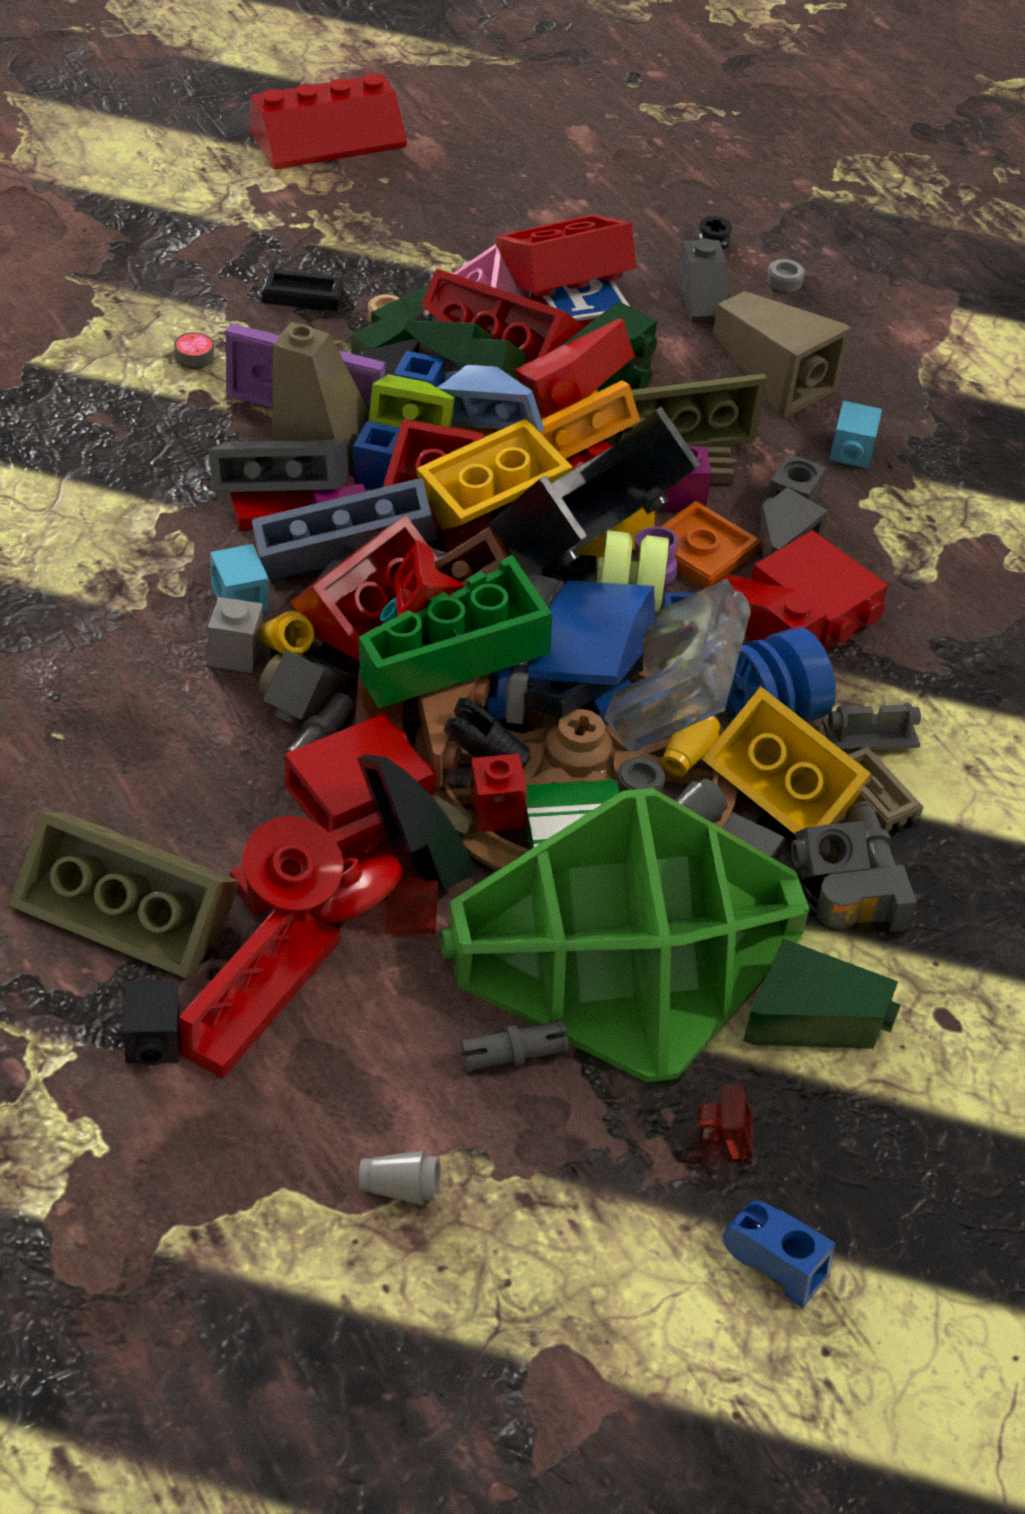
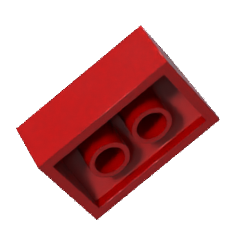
[495,214,637,296]
[290,515,438,661]

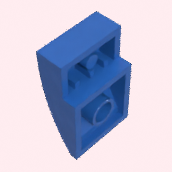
[528,581,655,685]

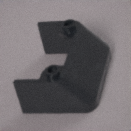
[486,407,701,571]

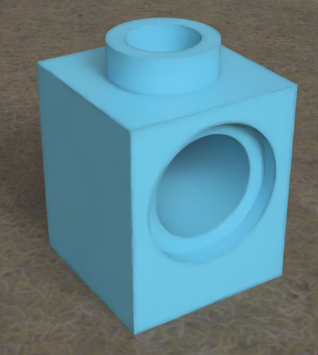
[829,401,882,469]
[210,544,268,612]

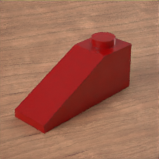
[515,318,635,417]
[698,574,828,643]

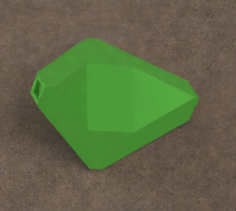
[440,788,809,1083]

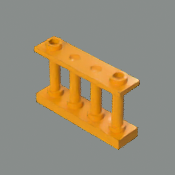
[451,381,640,459]

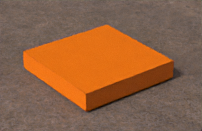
[661,501,761,588]

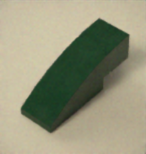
[351,284,433,356]
[404,320,526,382]

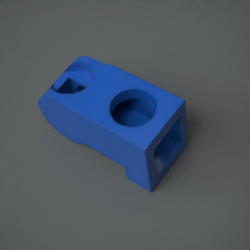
[722,1200,835,1308]

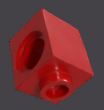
[470,754,527,832]

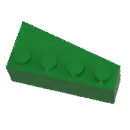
[358,555,552,709]

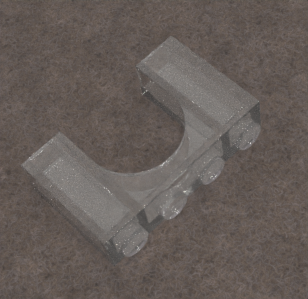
[604,578,750,753]

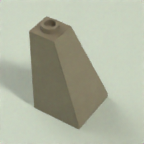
[713,291,851,419]
[272,322,369,477]

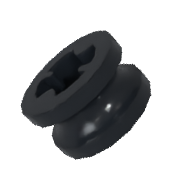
[698,216,732,249]

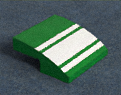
[525,779,619,850]

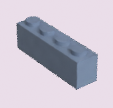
[252,478,438,581]

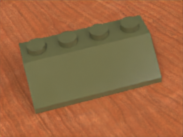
[604,374,767,447]
[9,812,240,978]

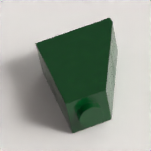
[743,938,901,1049]

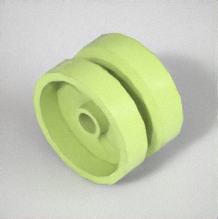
[596,530,669,633]

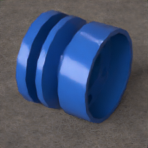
[719,627,836,723]

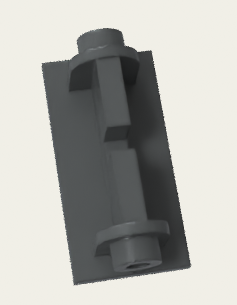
[821,703,921,752]

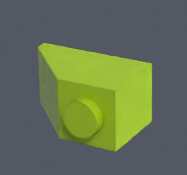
[368,375,454,428]

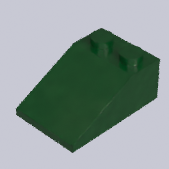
[555,301,657,392]

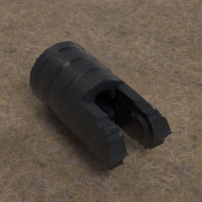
[443,697,530,766]

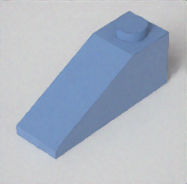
[437,365,544,432]

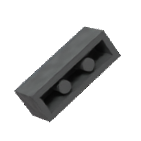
[209,439,349,492]

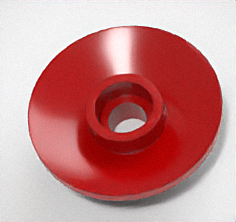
[242,816,343,912]
[312,854,402,922]

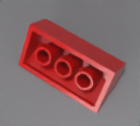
[250,74,407,170]

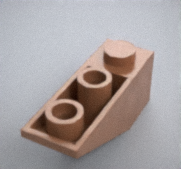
[417,675,491,788]

